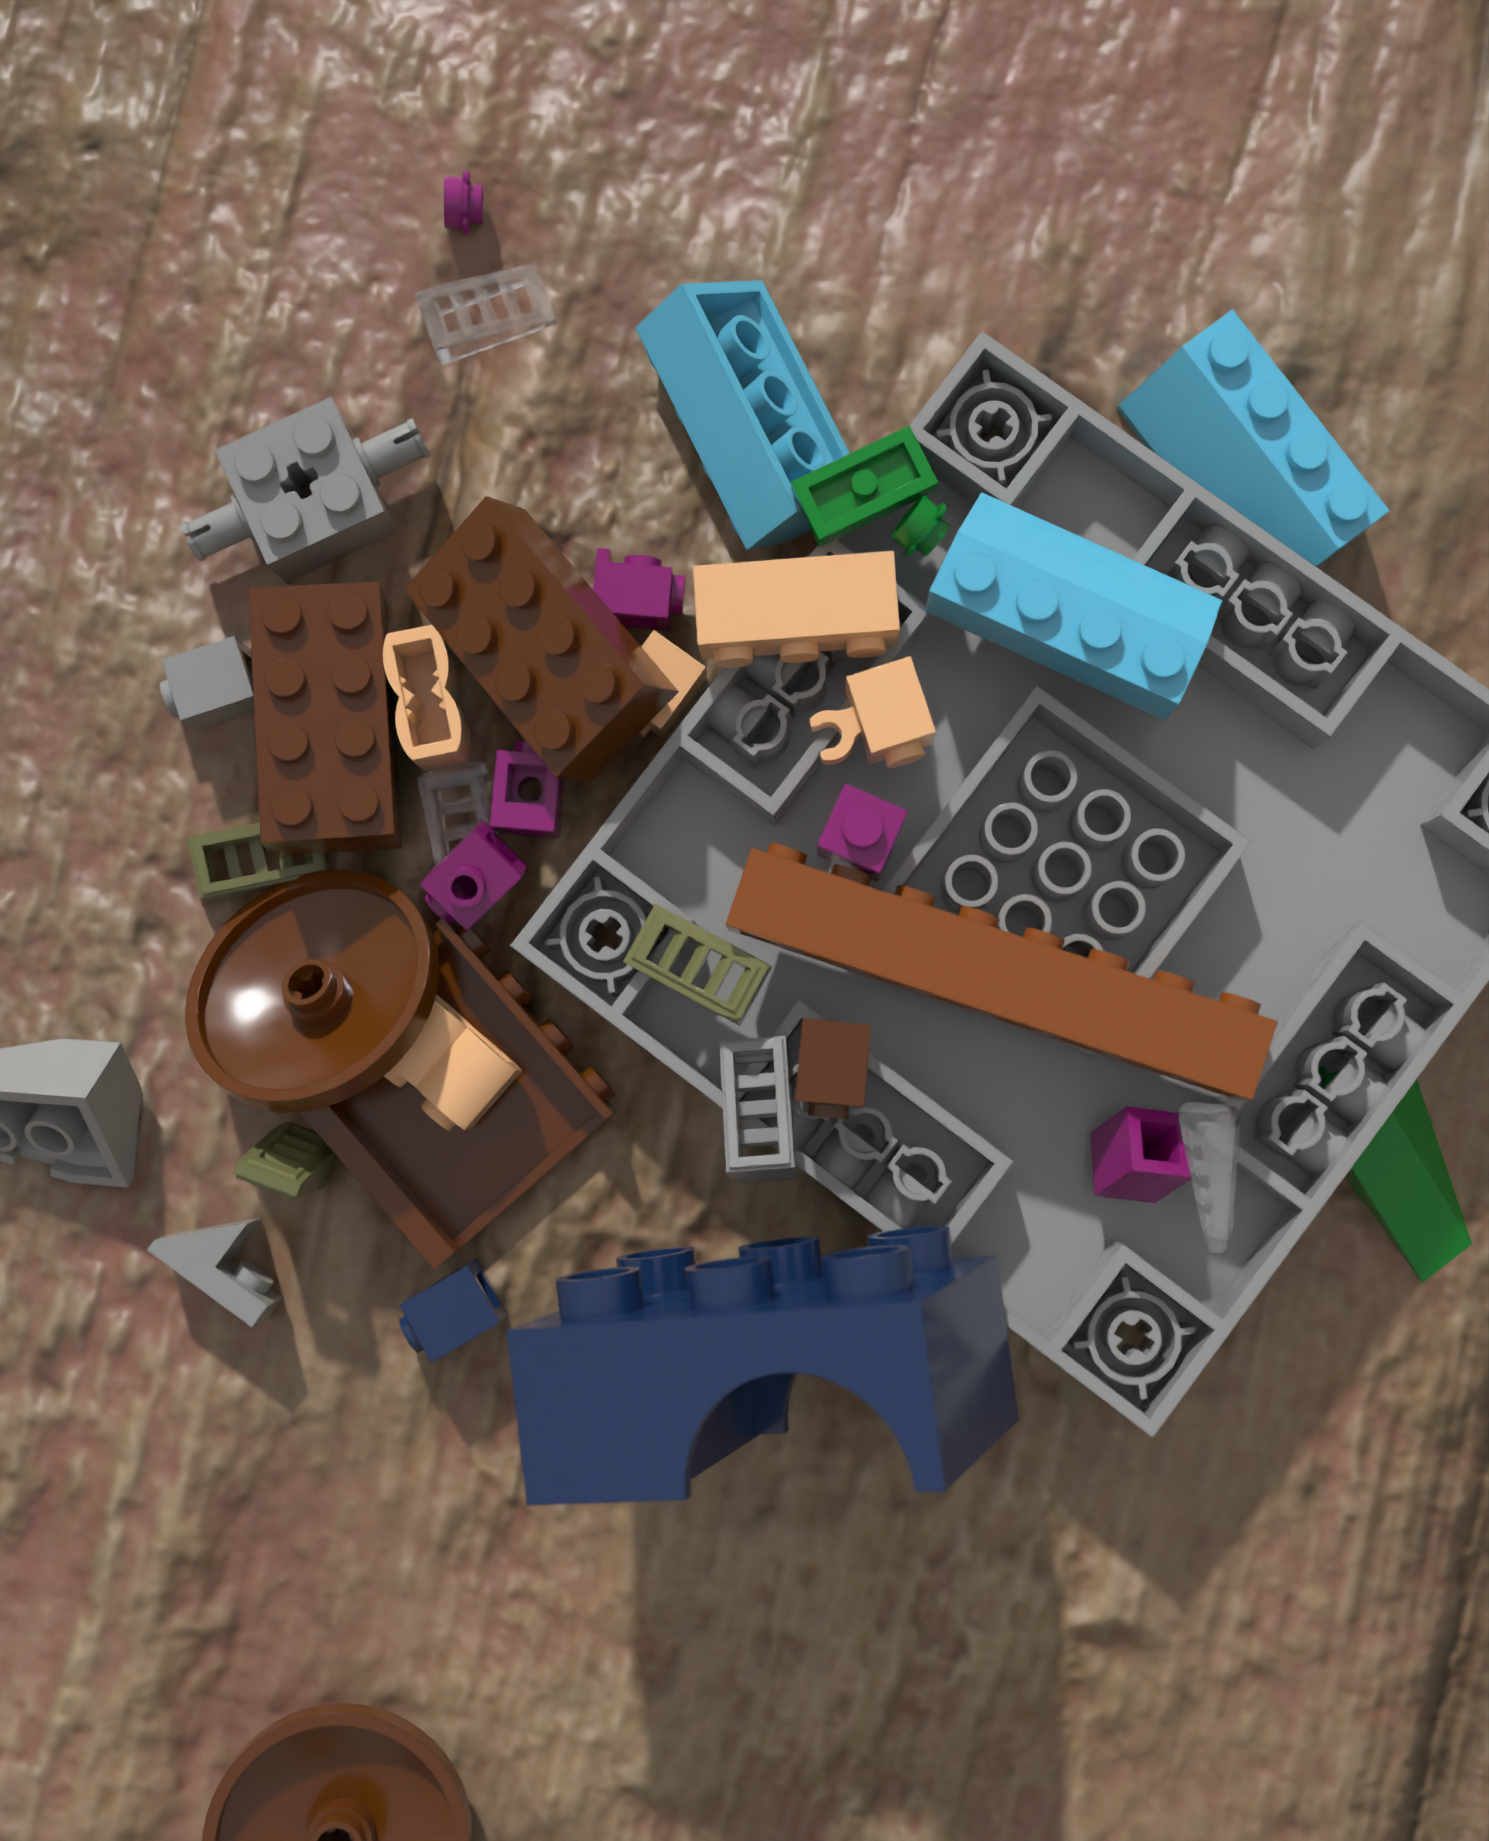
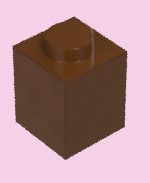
[795,1018,871,1120]

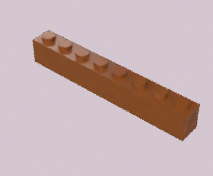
[725,843,1278,1101]

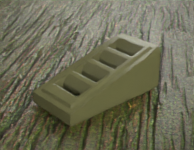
[187,823,328,905]
[623,904,772,1026]
[233,1122,337,1199]

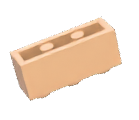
[693,551,900,668]

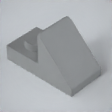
[147,1218,283,1327]

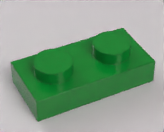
[791,425,938,547]

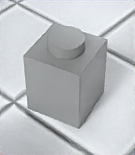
[160,636,254,731]

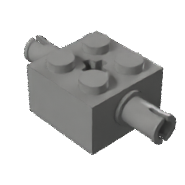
[181,397,430,583]

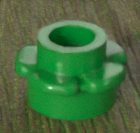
[890,495,950,557]

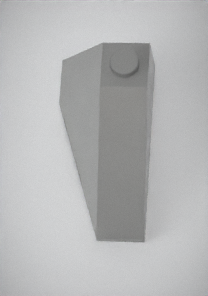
[0,1038,141,1188]

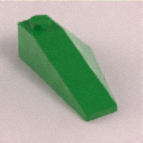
[1318,1065,1472,1283]

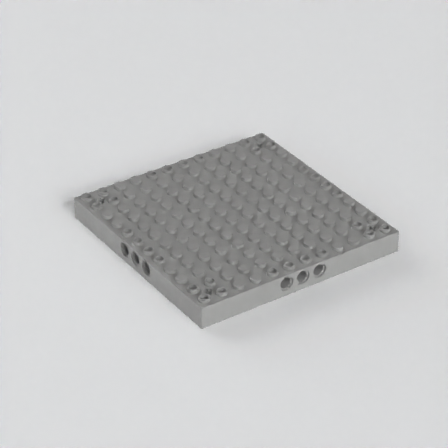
[510,331,1489,1438]

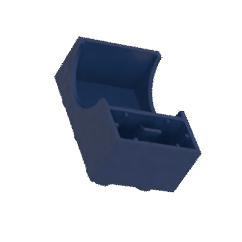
[506,1226,1019,1505]

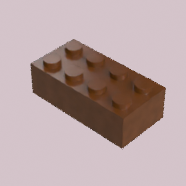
[404,496,679,781]
[248,581,402,857]

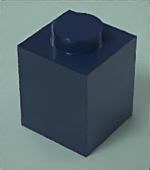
[399,1258,508,1363]

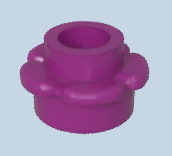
[444,170,483,236]

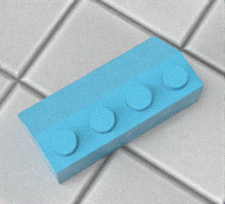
[635,280,850,550]
[1117,309,1390,567]
[925,492,1222,721]

